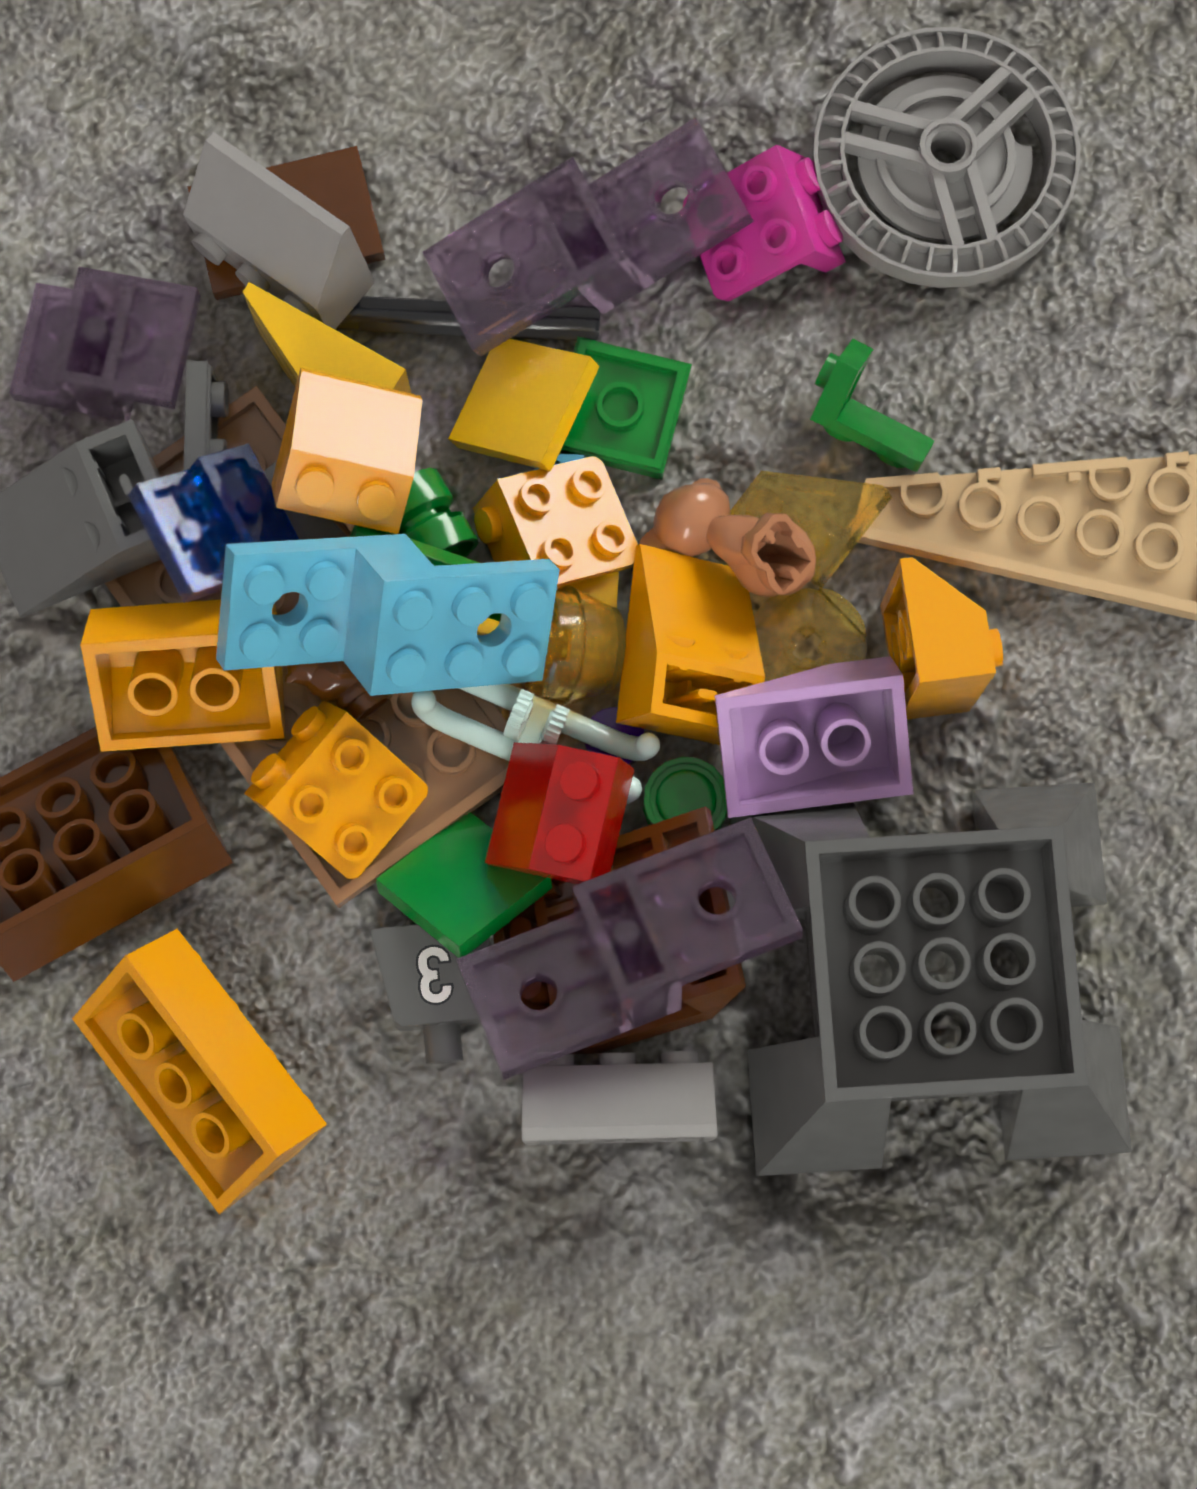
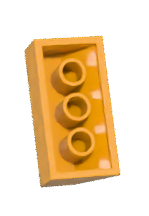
[72,928,327,1214]

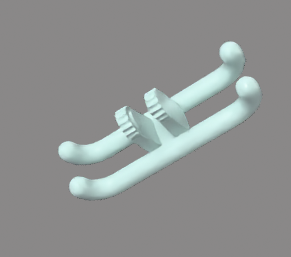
[411,684,660,804]

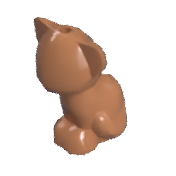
[638,478,816,597]

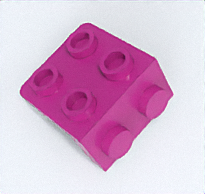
[683,145,846,301]

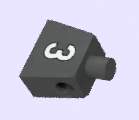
[371,924,493,1065]

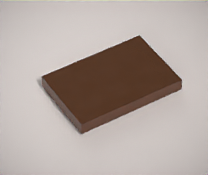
[187,146,386,300]

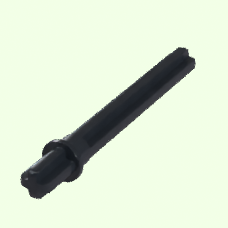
[335,296,600,341]

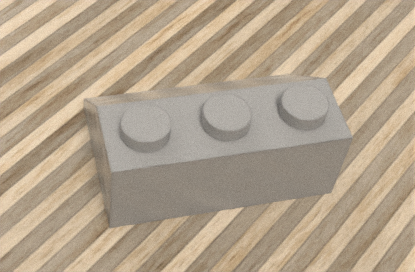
[183,132,375,330]
[522,1051,717,1145]

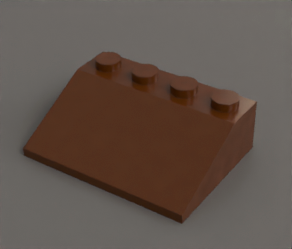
[0,726,234,982]

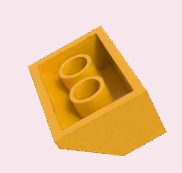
[880,557,1003,720]
[80,600,285,752]

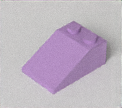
[715,656,913,818]

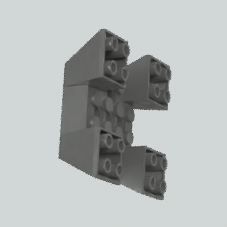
[730,782,1132,1176]

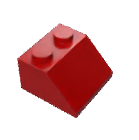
[485,742,634,891]

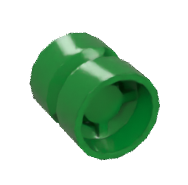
[398,468,479,558]

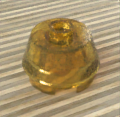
[524,585,626,706]

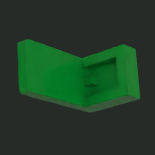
[810,338,934,472]

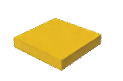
[448,336,600,472]

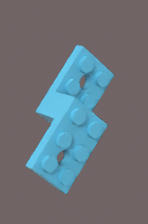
[216,534,560,696]

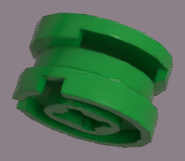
[643,757,727,835]

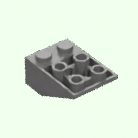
[0,419,189,618]

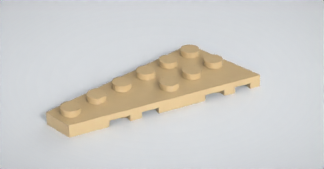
[851,451,1197,621]

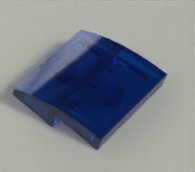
[128,443,300,603]

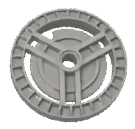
[812,27,1080,288]

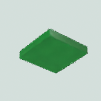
[559,336,692,480]
[376,812,552,960]

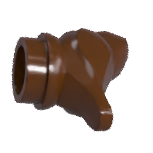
[285,661,393,722]

